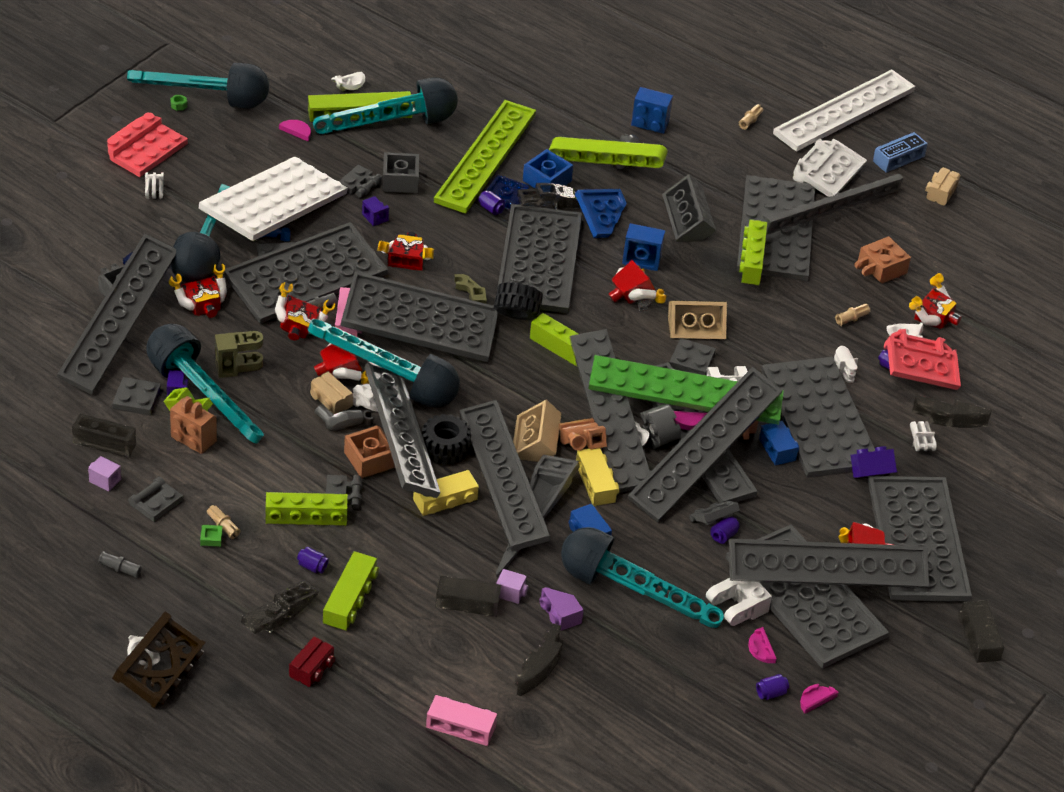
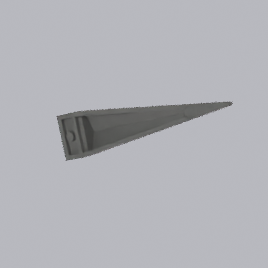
[496,455,580,578]

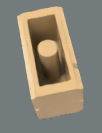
[925,168,960,205]
[310,372,353,414]

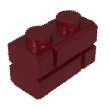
[289,636,335,687]

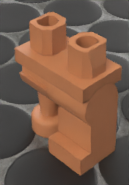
[559,418,607,450]

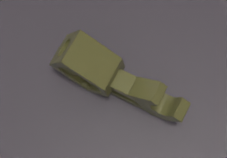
[454,274,487,304]

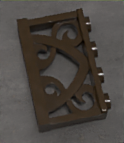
[112,611,206,709]

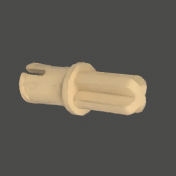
[739,104,763,129]
[835,304,870,326]
[207,505,241,539]

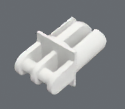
[145,172,164,199]
[834,346,858,383]
[910,421,936,451]

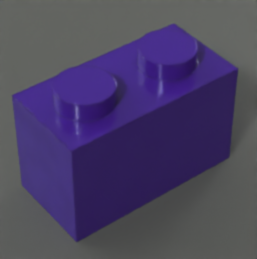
[850,446,897,478]

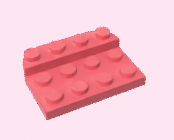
[107,113,188,177]
[884,329,961,390]

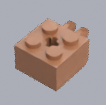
[854,236,911,283]
[170,396,217,454]
[344,426,395,478]

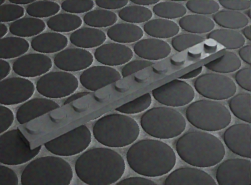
[765,174,904,235]

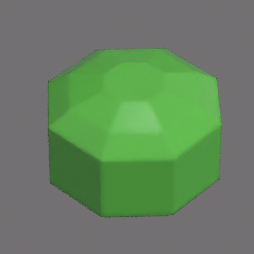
[170,95,187,111]

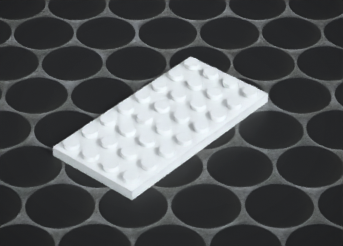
[199,157,348,241]

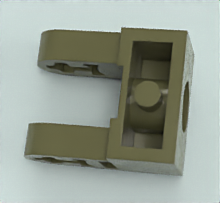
[215,331,263,378]

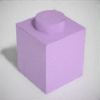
[88,456,121,491]
[495,569,528,604]

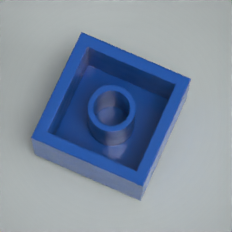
[631,87,673,134]
[523,149,573,197]
[622,223,665,271]

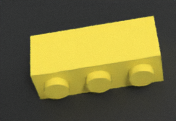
[576,448,619,506]
[413,470,479,516]

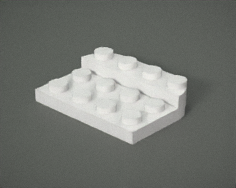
[793,138,867,197]

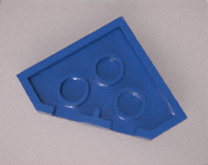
[575,189,627,238]

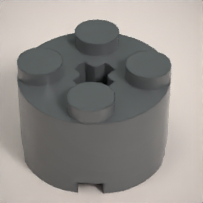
[641,404,681,449]

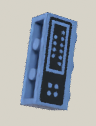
[873,132,928,173]

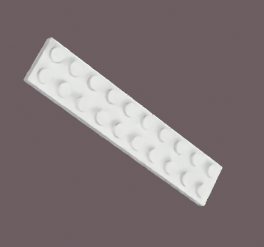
[773,69,915,152]

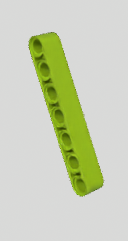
[549,137,668,168]

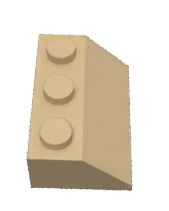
[668,301,727,339]
[513,400,561,462]

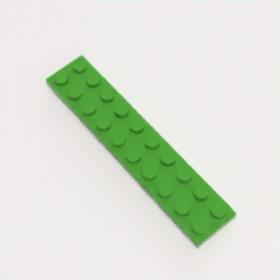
[588,355,784,425]

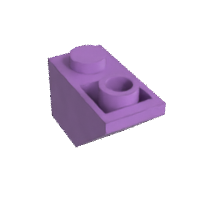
[539,587,583,631]

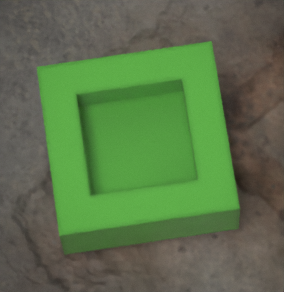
[200,525,223,546]

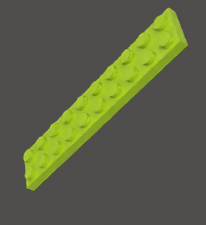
[434,100,536,213]

